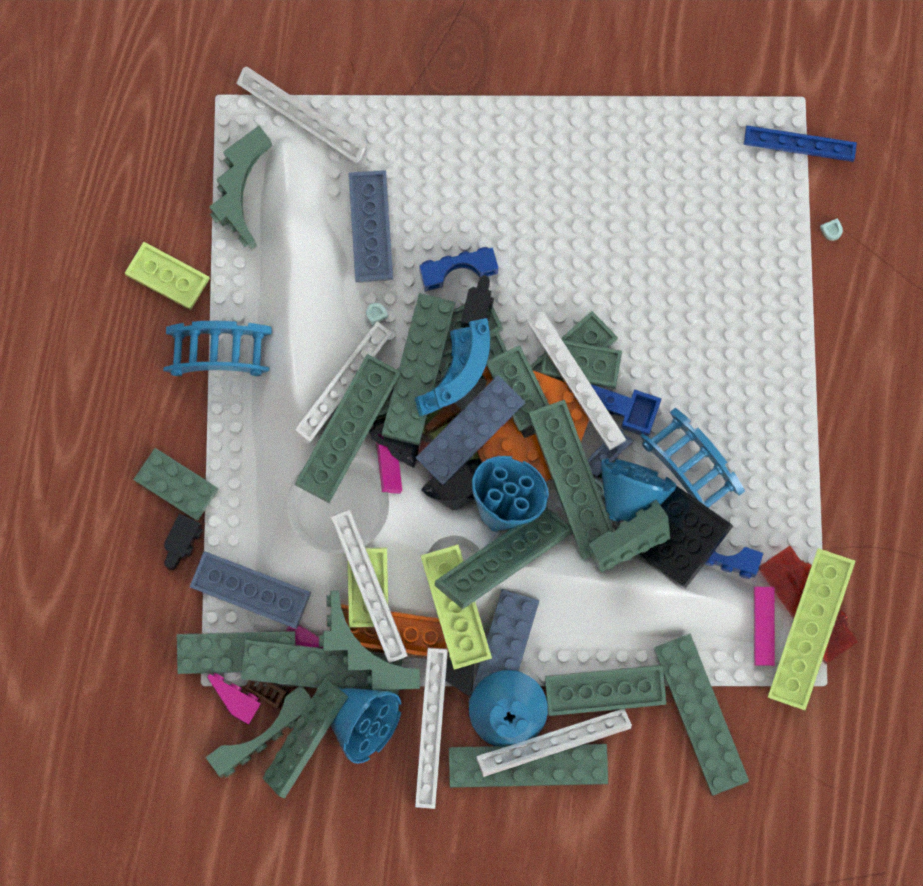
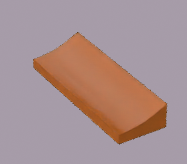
[340,604,448,659]

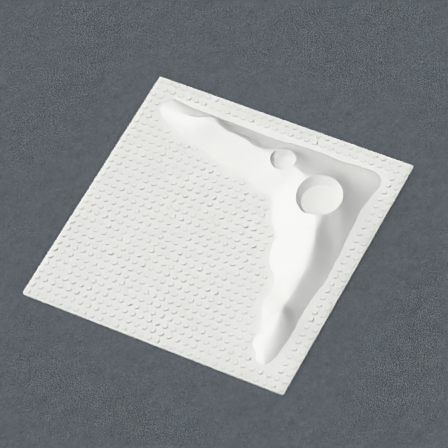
[201,95,827,686]

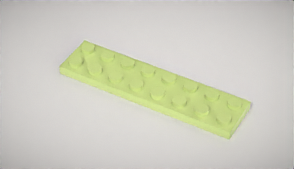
[768,548,855,710]

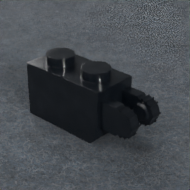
[461,275,494,328]
[164,513,203,571]

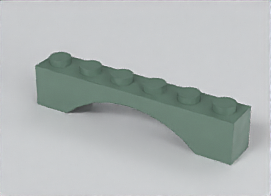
[205,686,312,778]

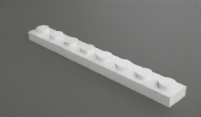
[236,67,367,163]
[528,312,626,451]
[293,321,392,444]
[331,509,408,663]
[415,648,448,809]
[476,709,632,777]

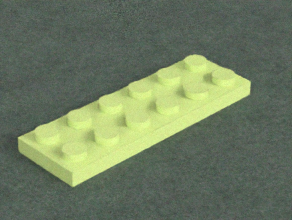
[420,544,492,670]

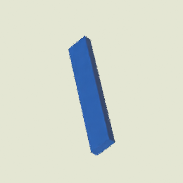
[743,125,857,162]

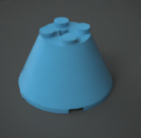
[472,456,549,532]
[601,458,676,522]
[469,670,548,747]
[330,688,401,764]

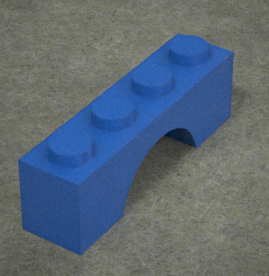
[419,247,499,292]
[705,547,763,579]

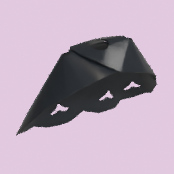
[369,417,419,468]
[421,459,482,510]

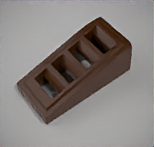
[424,403,462,435]
[244,680,290,709]

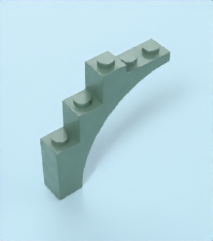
[209,126,273,250]
[319,590,420,690]

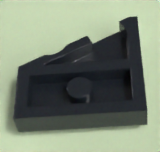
[445,657,474,696]

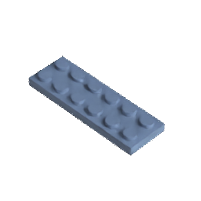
[349,170,393,282]
[416,375,526,485]
[190,551,311,629]
[468,589,539,703]

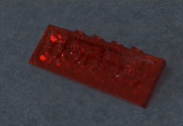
[759,546,858,664]

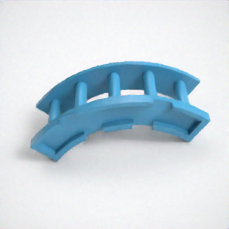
[415,318,490,417]
[163,321,272,376]
[640,408,745,508]

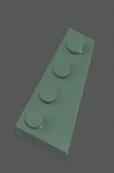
[588,500,670,572]

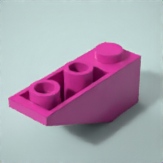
[207,673,261,724]

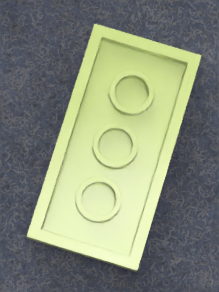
[125,242,210,310]
[347,547,388,627]

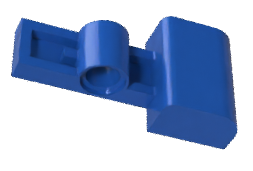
[591,384,662,436]

